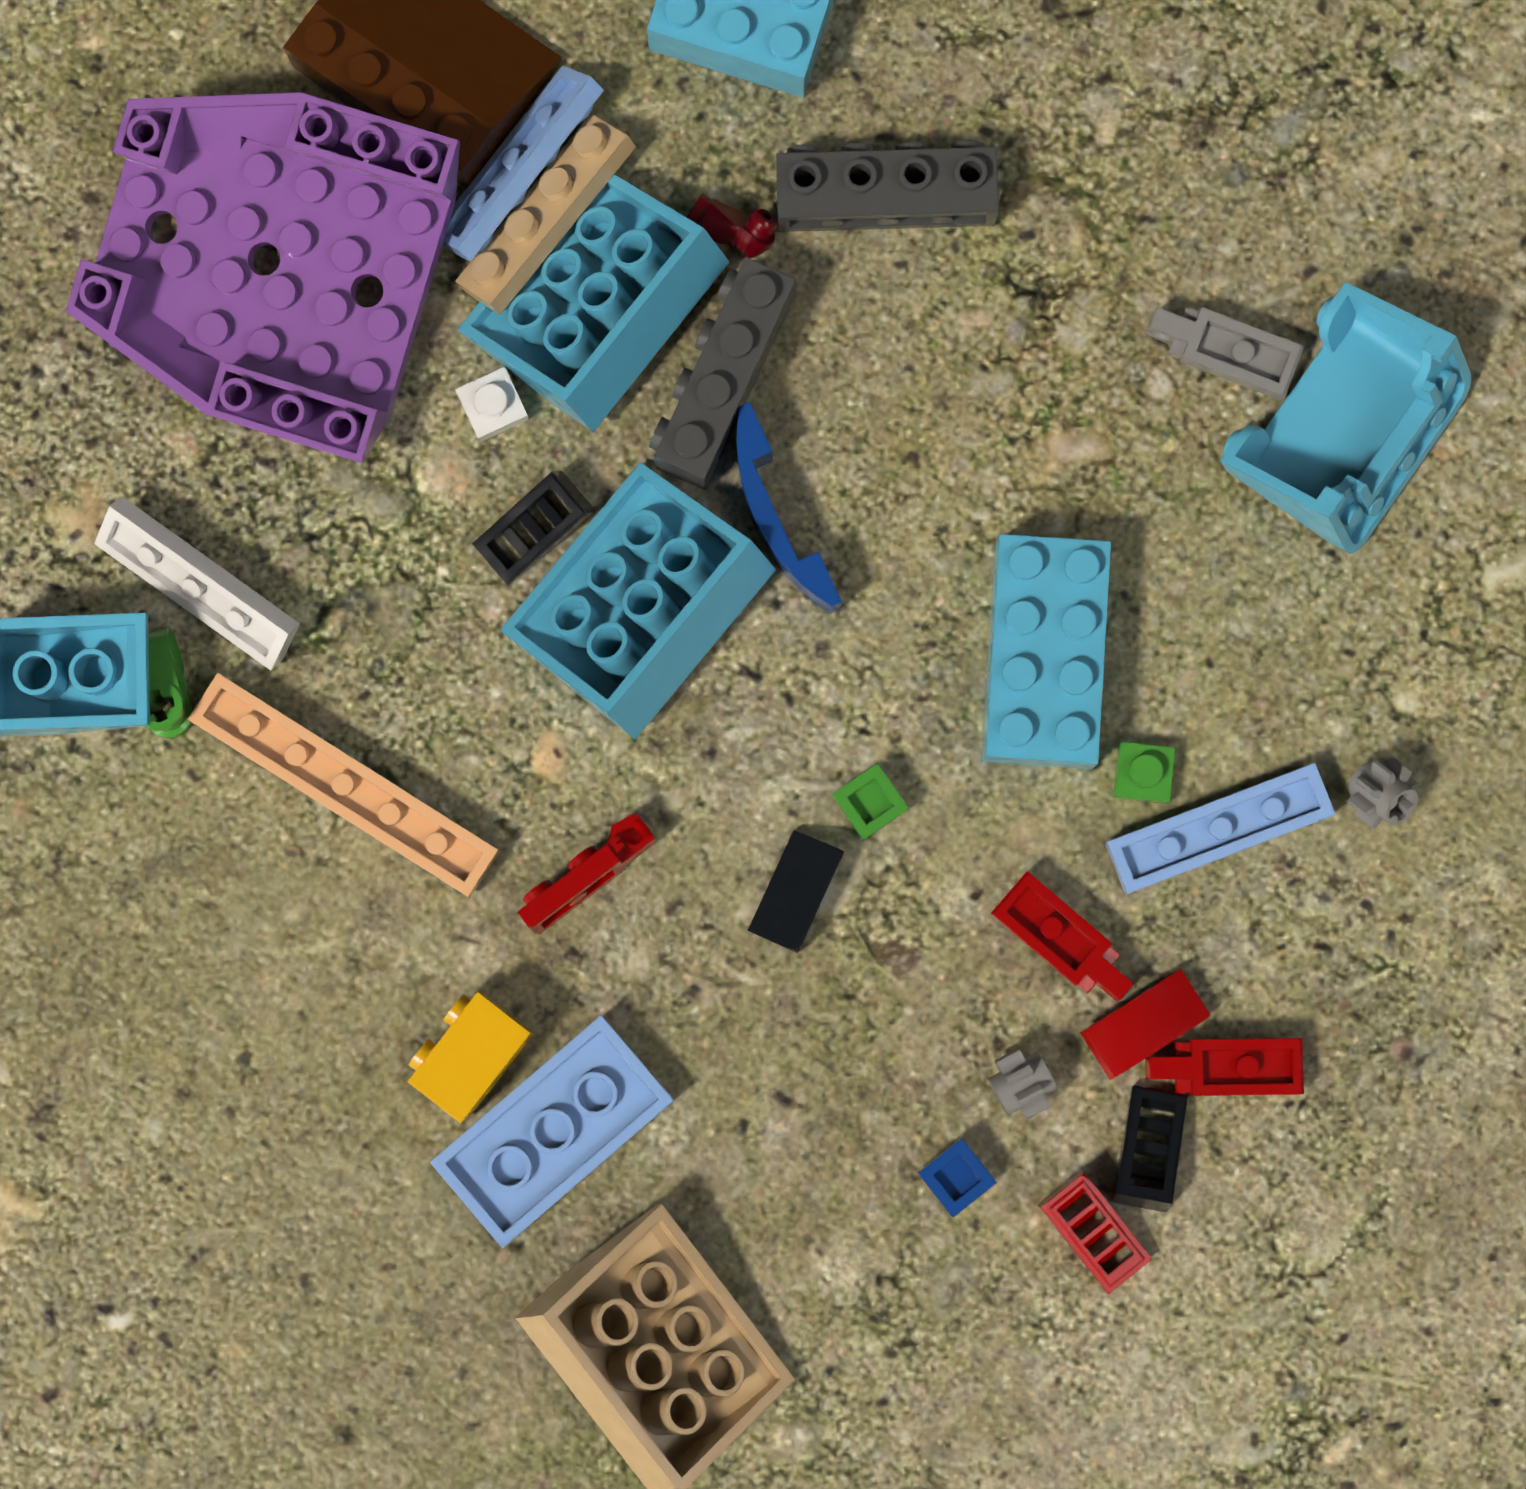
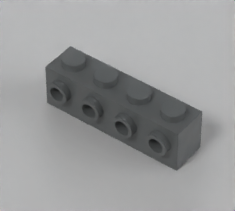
[776,140,999,232]
[649,257,796,490]

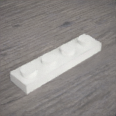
[94,496,300,670]

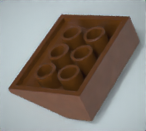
[283,0,563,189]

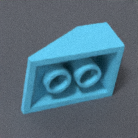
[0,613,150,737]

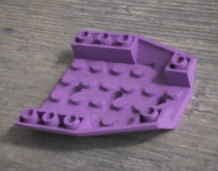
[66,92,460,463]

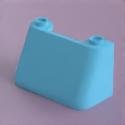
[1220,282,1472,554]

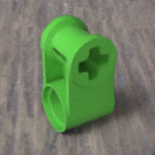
[144,626,194,739]

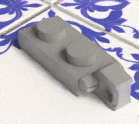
[1145,307,1304,401]

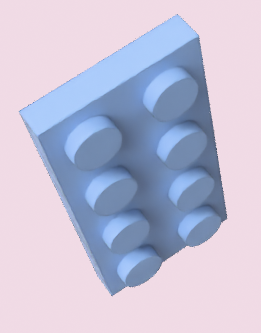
[430,1015,674,1249]

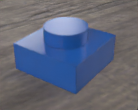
[917,1137,997,1218]

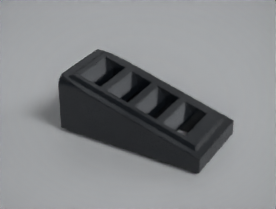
[472,471,596,585]
[1112,1085,1188,1212]

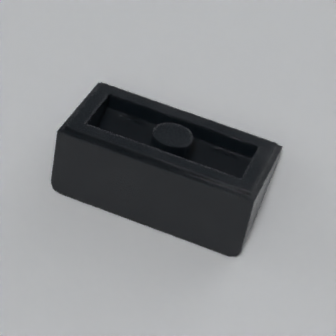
[747,830,844,954]

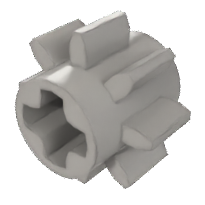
[1348,757,1419,829]
[988,1048,1057,1119]

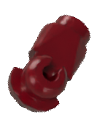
[686,193,778,259]

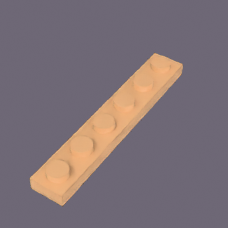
[187,673,500,898]

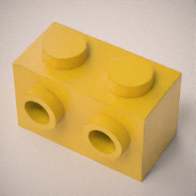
[407,992,535,1124]

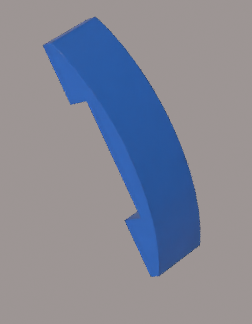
[736,401,842,614]

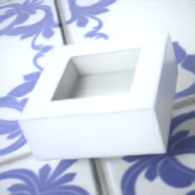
[455,367,529,442]

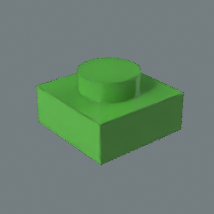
[1112,741,1176,804]
[832,763,909,841]

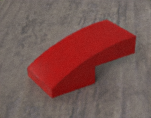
[1080,969,1211,1080]

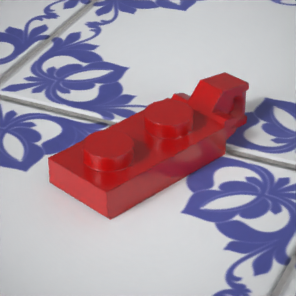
[517,813,657,935]
[990,871,1134,1002]
[1145,1038,1304,1096]

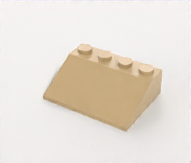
[515,1203,795,1489]

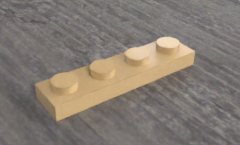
[455,114,636,315]

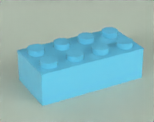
[981,534,1111,770]

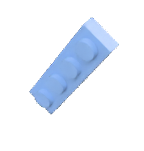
[442,65,604,262]
[1105,763,1336,895]

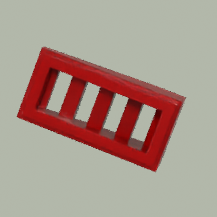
[1037,1170,1152,1294]

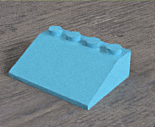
[457,174,729,432]
[500,462,776,739]

